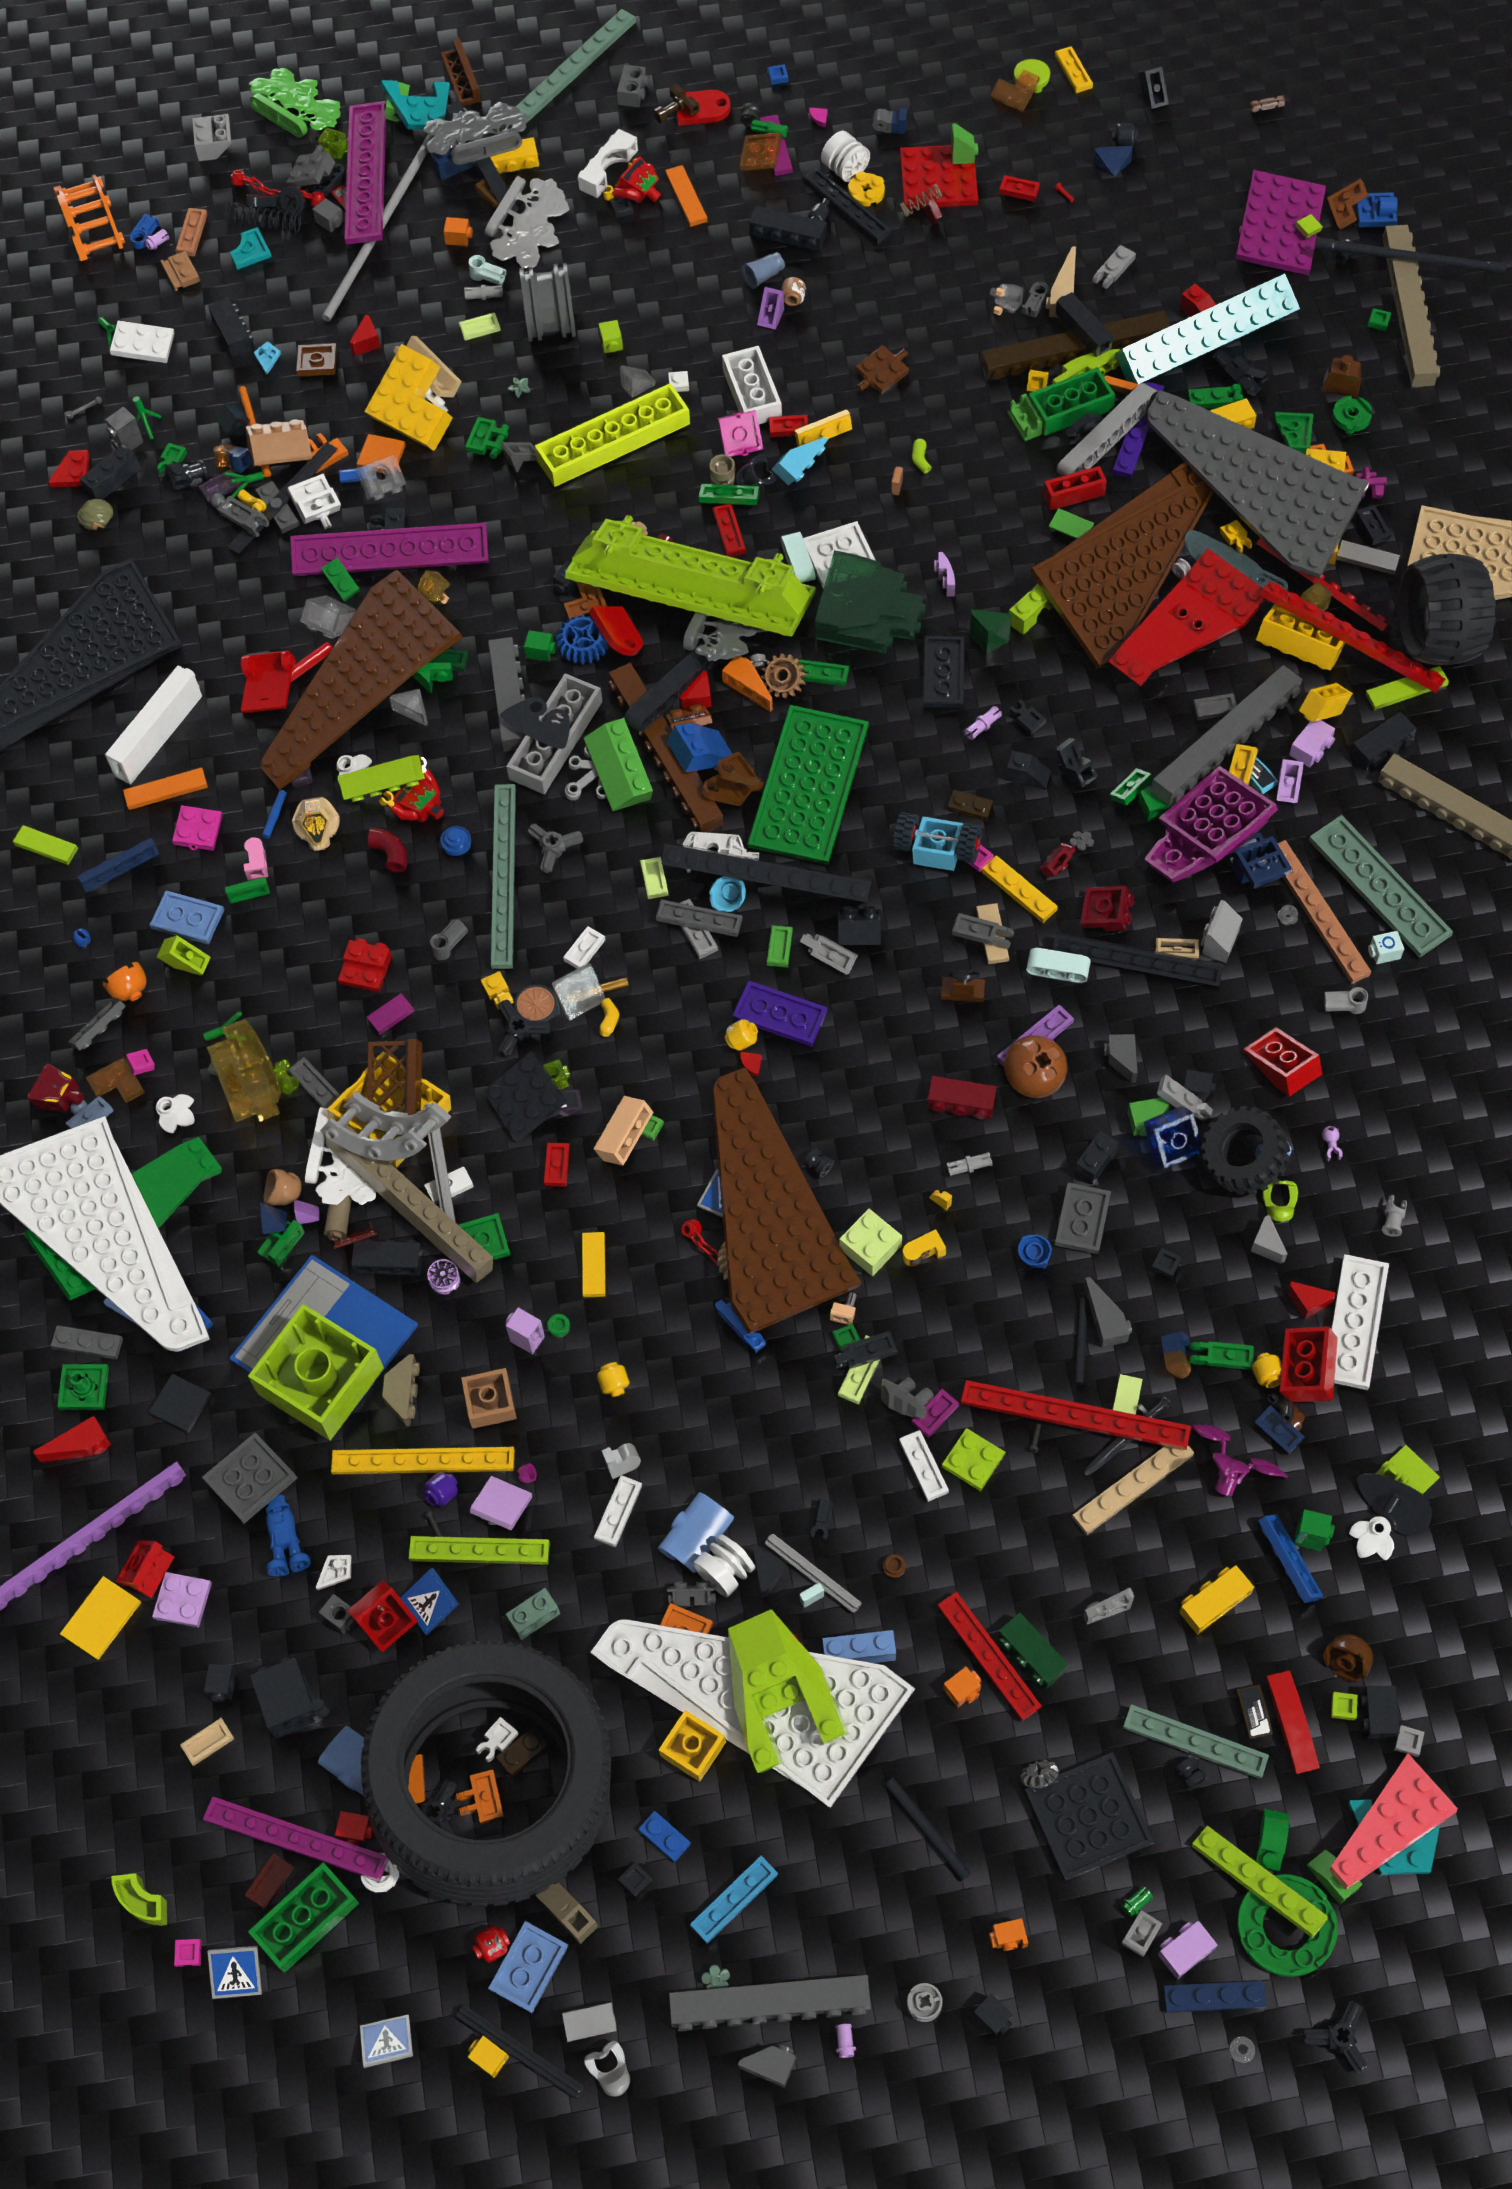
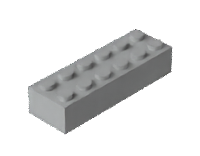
[506,673,602,794]

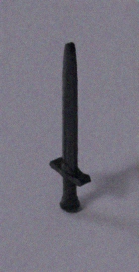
[1083,1396,1173,1475]

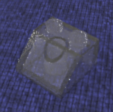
[300,596,357,638]

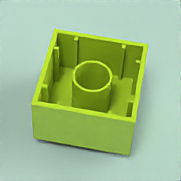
[248,1304,384,1441]

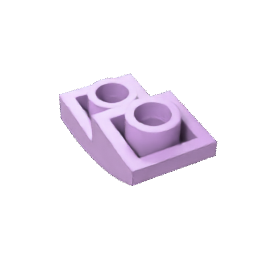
[934,552,955,596]

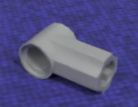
[1324,987,1368,1014]

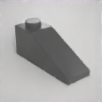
[1084,1277,1132,1347]

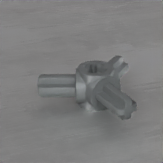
[528,824,583,873]

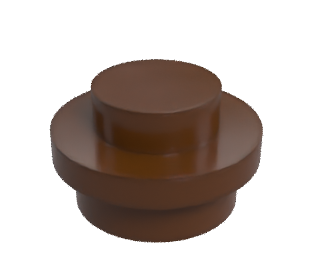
[883,1554,906,1578]

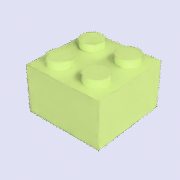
[839,1209,902,1276]

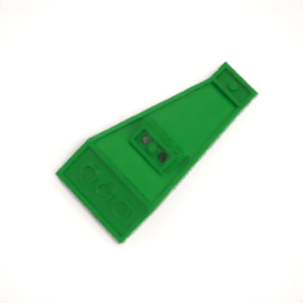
[25,1137,222,1301]

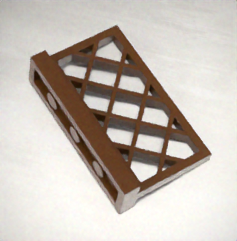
[366,1039,422,1125]

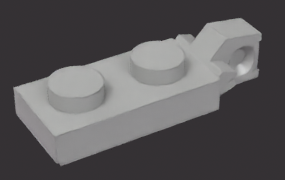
[800,934,858,974]
[1157,1075,1213,1121]

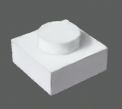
[668,371,689,392]

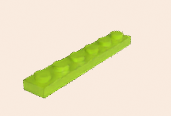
[409,1536,550,1565]
[1192,1826,1328,1938]

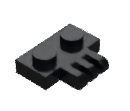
[1065,413,1103,437]

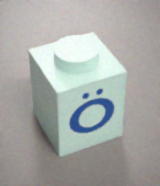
[1368,931,1404,964]

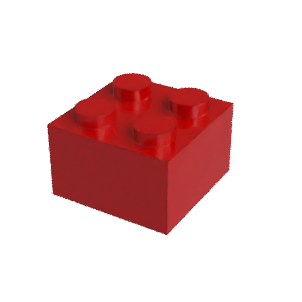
[347,1580,418,1652]

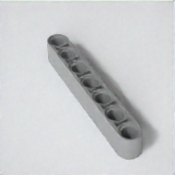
[1057,383,1158,476]

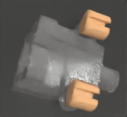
[990,284,1024,315]

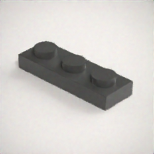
[255,481,300,534]
[68,999,126,1050]
[51,1325,123,1360]

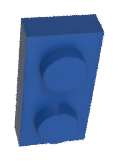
[639,1811,691,1863]

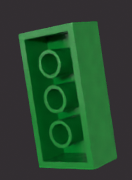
[1028,367,1115,436]
[248,1862,359,1973]

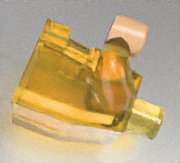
[418,570,450,604]

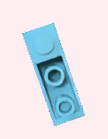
[771,437,828,485]

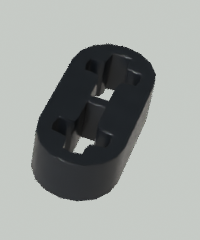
[245,194,278,207]

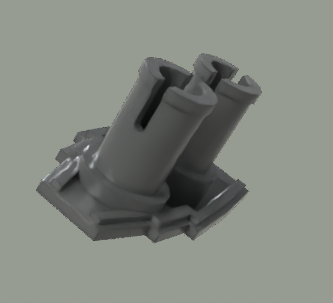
[881,1377,933,1419]

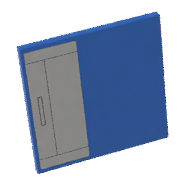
[229,1255,418,1405]

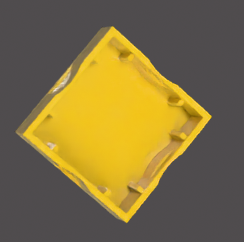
[327,1052,451,1168]

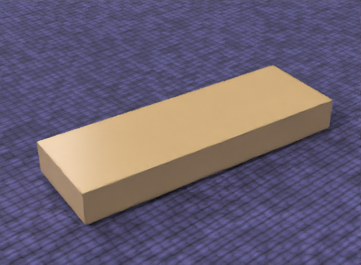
[976,903,1009,964]

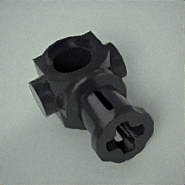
[165,460,208,491]

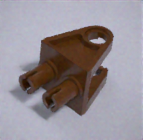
[701,752,765,806]

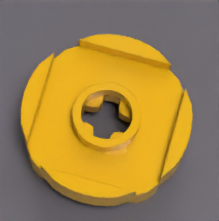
[848,171,885,207]

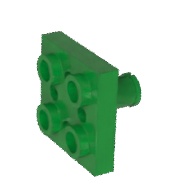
[58,1364,109,1410]

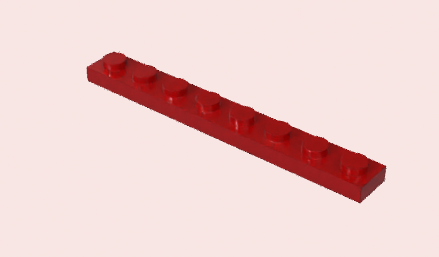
[1256,538,1392,634]

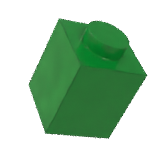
[524,630,556,662]

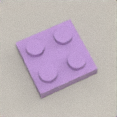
[152,1572,212,1628]

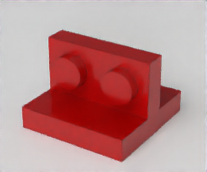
[115,1540,174,1598]

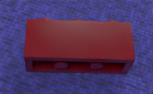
[927,1076,997,1119]

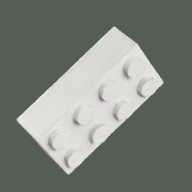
[722,346,782,424]

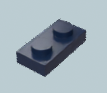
[1255,1405,1305,1454]

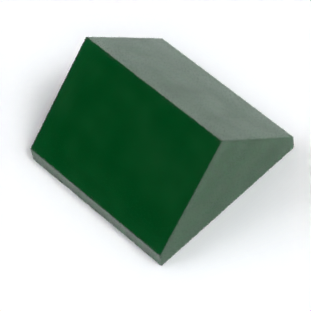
[969,609,1012,654]

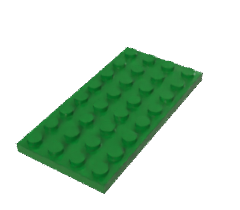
[748,705,869,865]

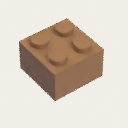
[461,1368,517,1429]

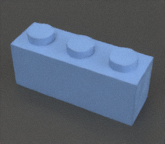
[823,1630,896,1663]

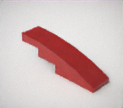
[1266,1670,1320,1774]

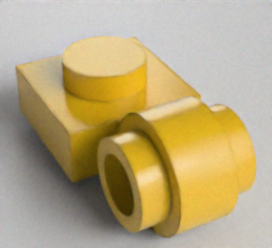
[481,971,514,1010]

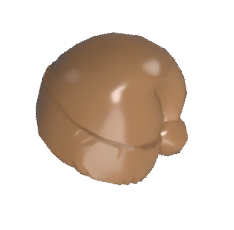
[264,1169,302,1206]

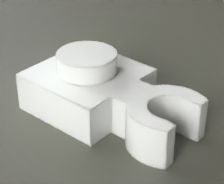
[476,1717,518,1762]

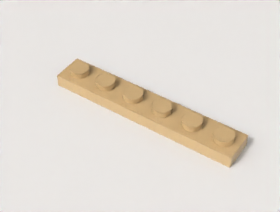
[1072,1446,1194,1535]

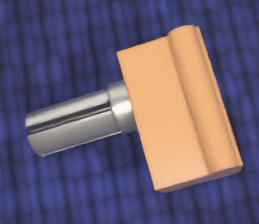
[830,1292,856,1325]

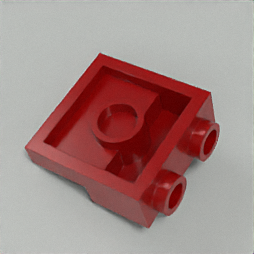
[338,938,392,992]

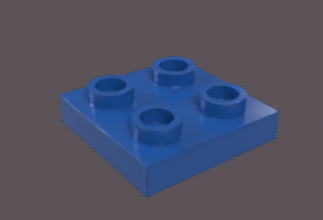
[1356,193,1397,227]

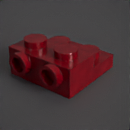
[1080,886,1134,931]

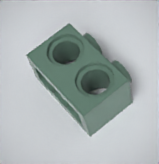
[506,1588,560,1640]

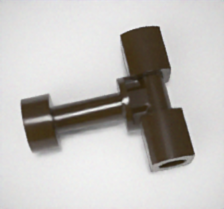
[653,84,700,123]

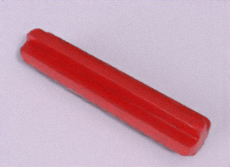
[290,642,332,683]

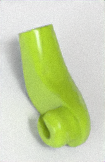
[912,439,932,474]

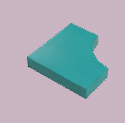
[230,227,272,270]

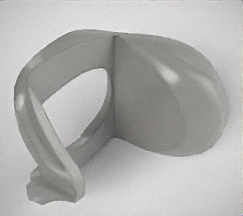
[584,2041,630,2096]

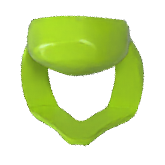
[1262,1180,1298,1222]

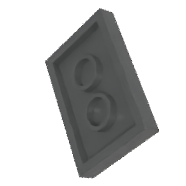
[1055,1183,1111,1254]

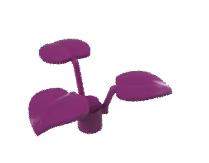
[1191,1424,1288,1496]

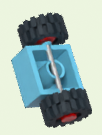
[894,812,982,871]

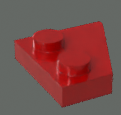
[49,450,90,487]

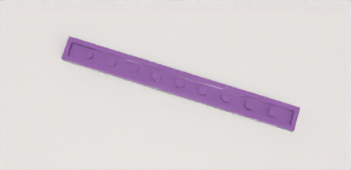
[0,1461,186,1610]

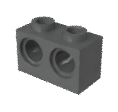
[617,65,649,107]

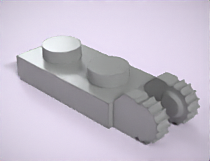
[1093,245,1136,289]

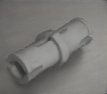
[464,285,503,300]
[946,1152,992,1176]

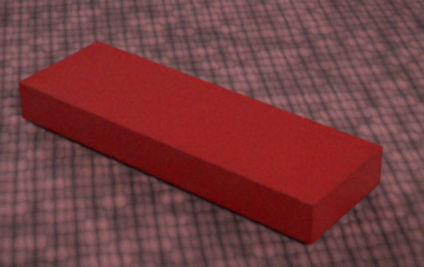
[712,504,746,557]

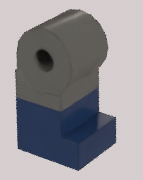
[872,108,907,134]

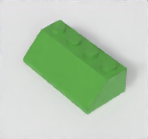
[584,718,653,812]

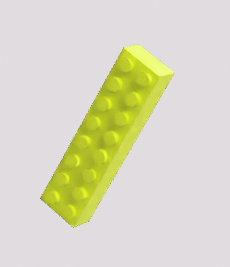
[535,383,690,487]

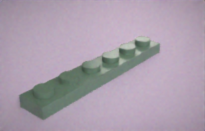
[1123,1704,1269,1780]

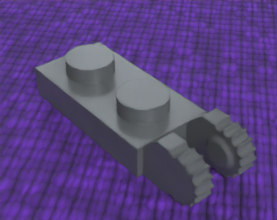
[952,913,1014,949]

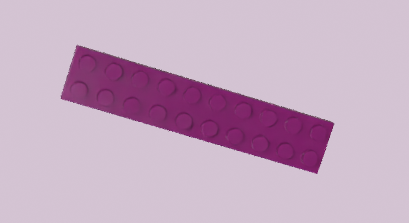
[345,101,386,245]
[290,523,489,576]

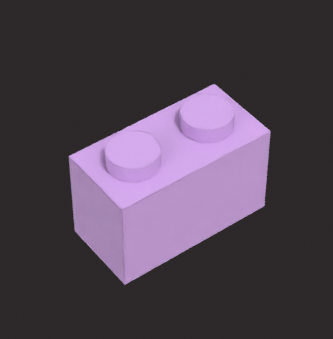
[1289,720,1335,767]
[506,1308,545,1354]
[1158,1921,1217,1979]

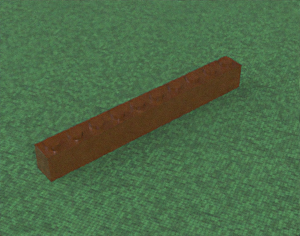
[608,663,723,833]

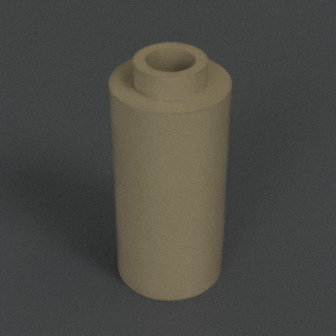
[325,1190,351,1241]

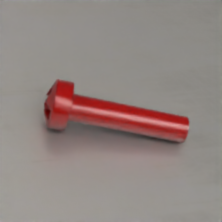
[1054,183,1074,203]

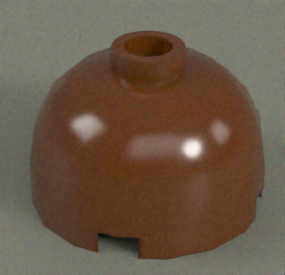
[1323,1634,1373,1682]

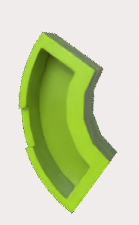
[111,1873,167,1926]

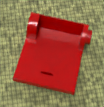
[241,651,295,713]

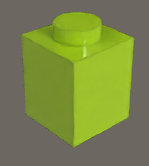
[599,320,623,353]

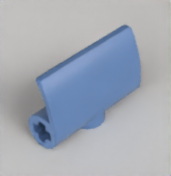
[658,1492,734,1573]
[318,1726,364,1796]

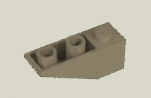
[534,1883,598,1944]

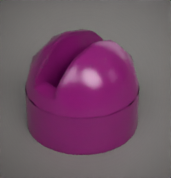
[517,1463,537,1483]

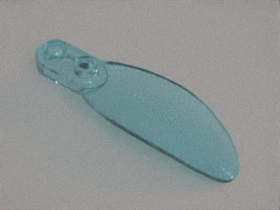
[1185,530,1288,591]

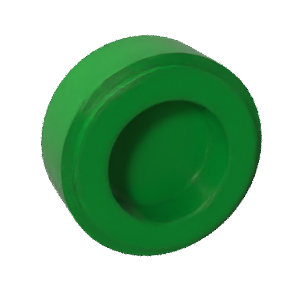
[547,1314,570,1338]

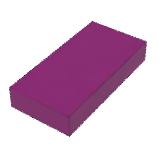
[367,994,414,1035]

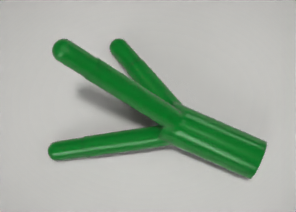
[98,317,116,350]
[132,396,161,440]
[224,472,264,498]
[203,1012,247,1041]

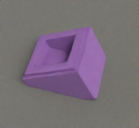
[294,1200,319,1224]

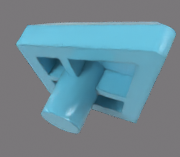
[254,341,281,374]

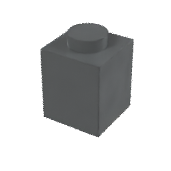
[313,198,344,233]

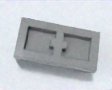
[562,2001,617,2042]

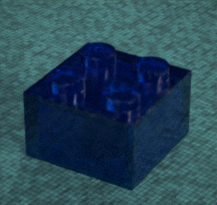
[1143,1106,1202,1168]

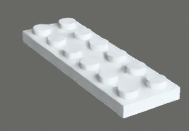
[1331,1254,1389,1390]

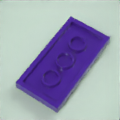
[733,981,828,1047]

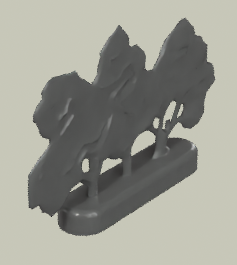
[423,102,529,165]
[683,612,764,661]

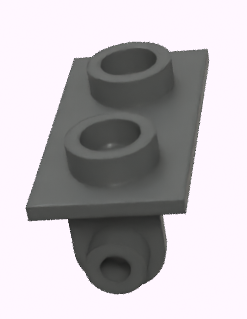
[667,1581,716,1606]

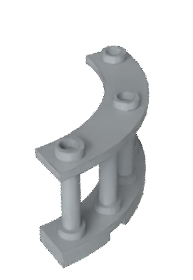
[320,1091,451,1161]

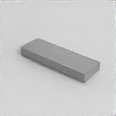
[1336,540,1400,575]
[680,899,718,959]

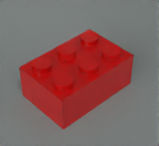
[1280,1327,1338,1402]

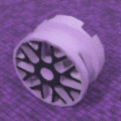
[427,1259,460,1294]

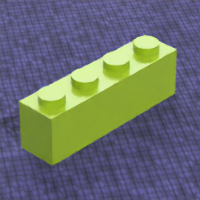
[338,755,425,802]

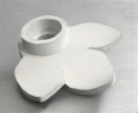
[337,754,372,784]
[156,1094,195,1134]
[1349,1516,1394,1560]

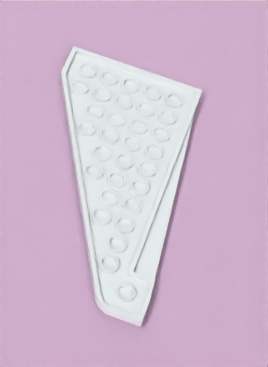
[0,1116,210,1351]
[591,1620,915,1807]

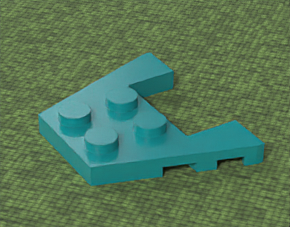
[380,80,450,130]
[1348,1800,1440,1875]

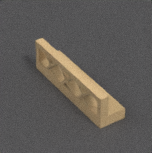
[393,336,462,398]

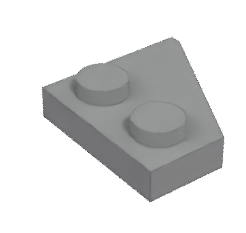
[1083,1588,1134,1624]

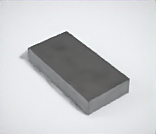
[1193,693,1237,720]

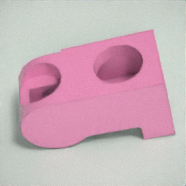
[244,838,268,880]

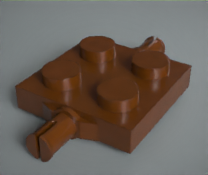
[855,345,909,394]

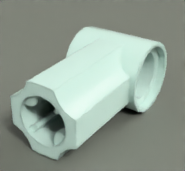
[469,255,506,285]

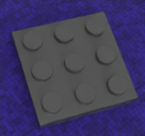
[202,1432,297,1523]

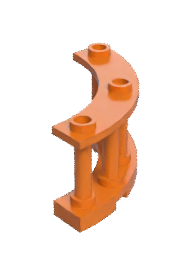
[53,174,125,261]

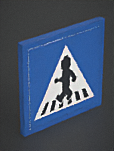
[400,1568,459,1635]

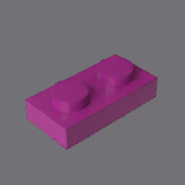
[912,1389,959,1438]

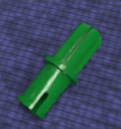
[751,120,788,138]

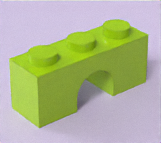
[1009,584,1054,635]

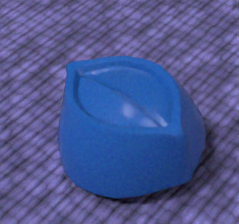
[1018,1235,1052,1269]

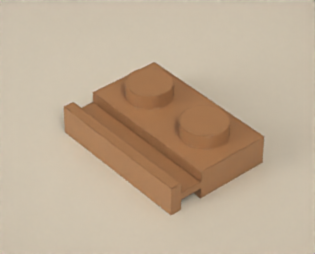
[160,251,200,291]

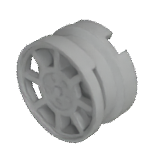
[907,1983,942,2022]

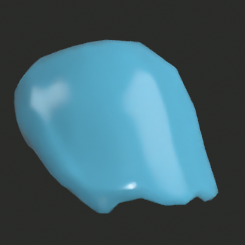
[709,876,746,912]

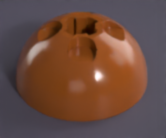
[1004,1035,1067,1098]

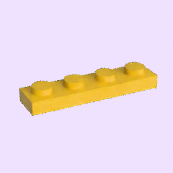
[982,855,1058,923]

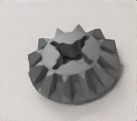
[1020,1760,1059,1788]

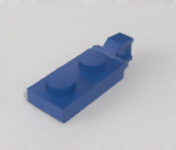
[715,1299,766,1353]

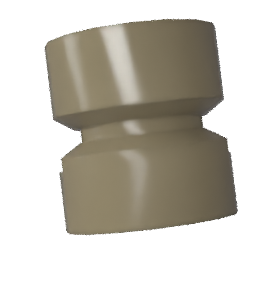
[709,454,736,485]

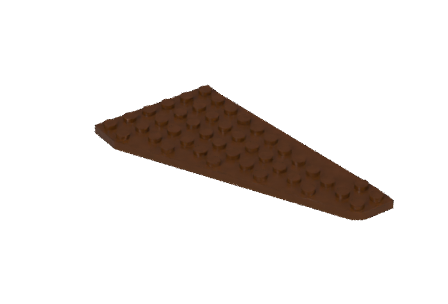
[261,569,462,790]

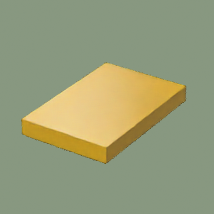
[60,1576,141,1660]

